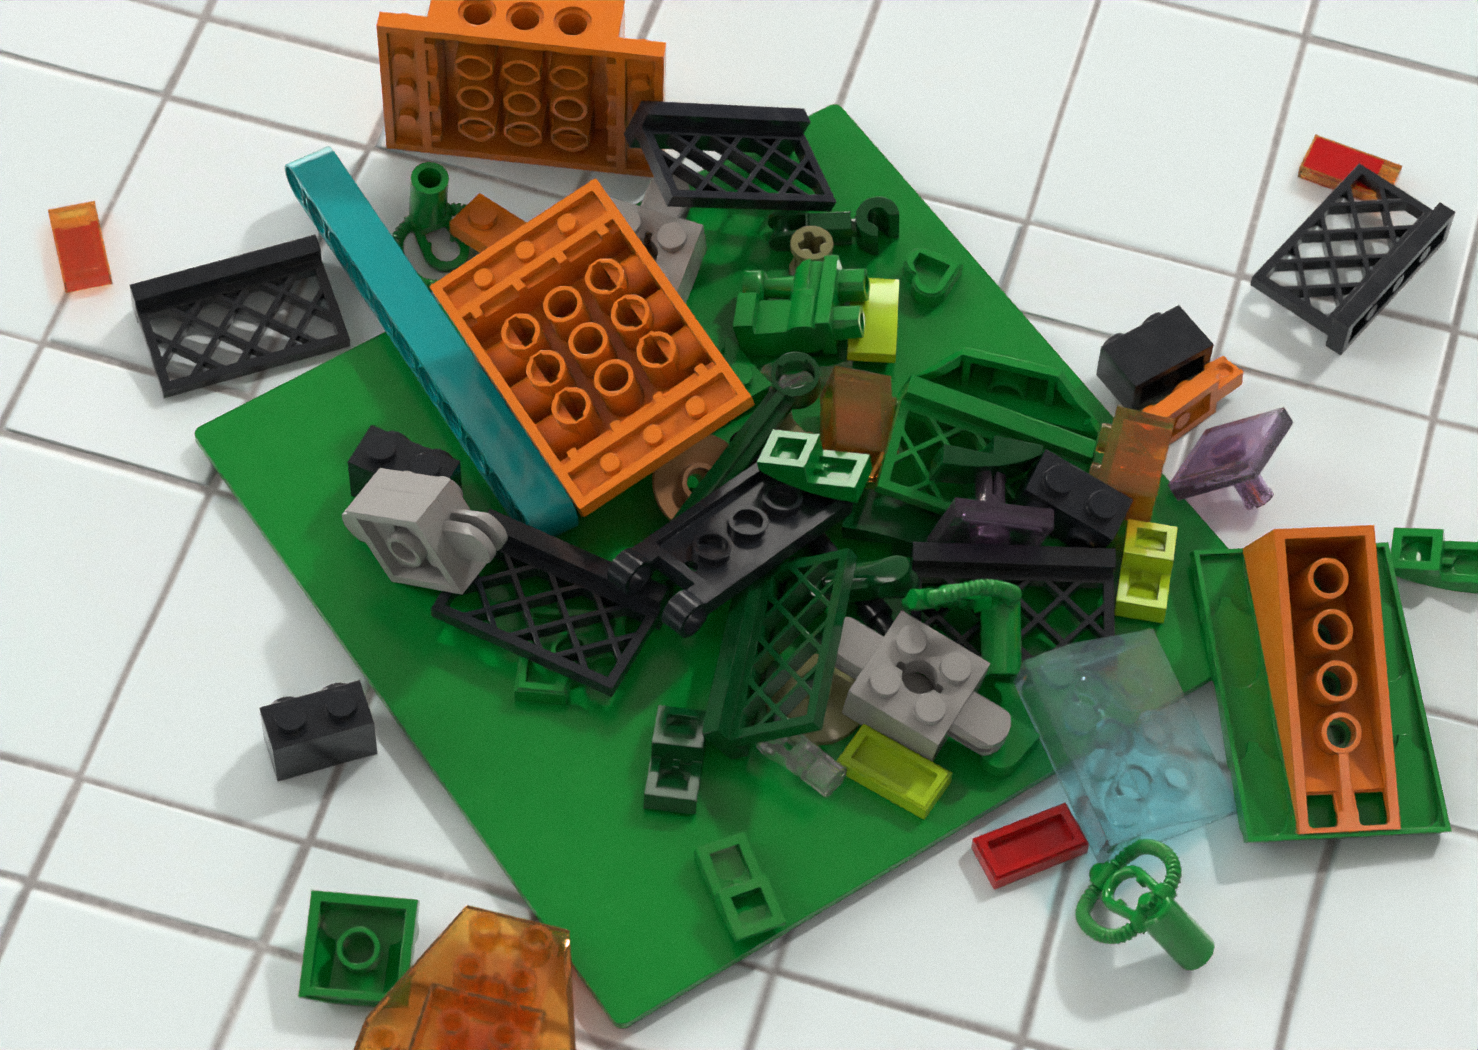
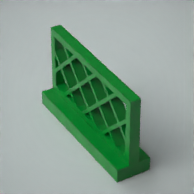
[874,375,1097,547]

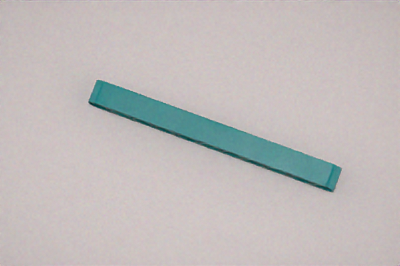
[285,146,579,537]

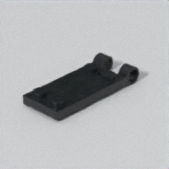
[607,462,853,638]

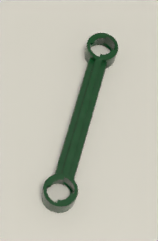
[651,352,821,593]

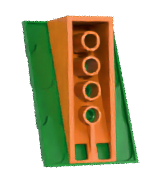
[1189,525,1452,844]

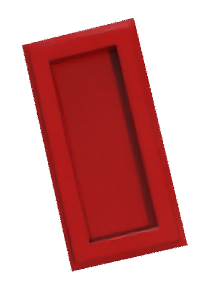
[971,802,1089,890]

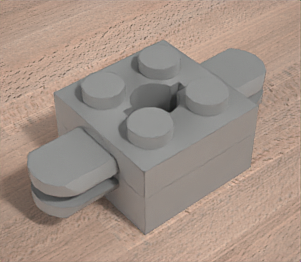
[612,175,707,304]
[342,468,507,594]
[835,610,1011,762]

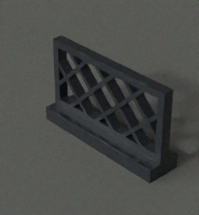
[624,101,836,212]
[1250,163,1455,355]
[129,234,350,398]
[431,509,669,697]
[910,542,1116,674]

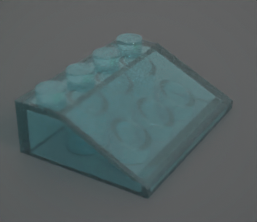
[1014,629,1237,864]

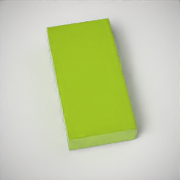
[836,724,952,820]

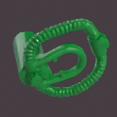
[392,162,470,293]
[902,579,1022,678]
[1075,839,1215,971]

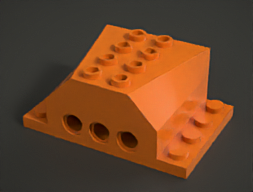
[376,0,666,178]
[429,178,755,517]

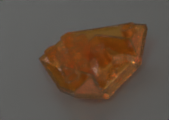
[353,905,576,1050]

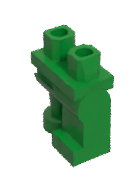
[733,255,870,357]

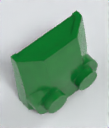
[298,890,420,1009]

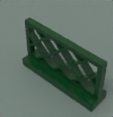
[701,548,857,760]

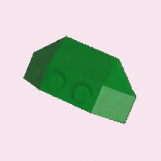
[909,347,1100,461]

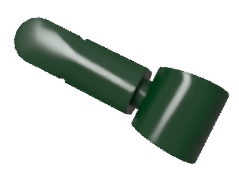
[767,196,899,255]
[781,555,920,615]

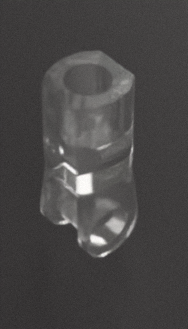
[755,734,847,797]

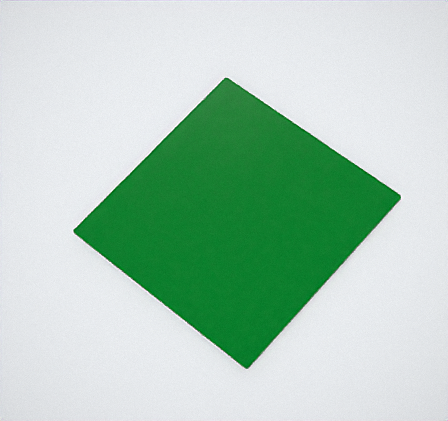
[194,104,1255,1029]

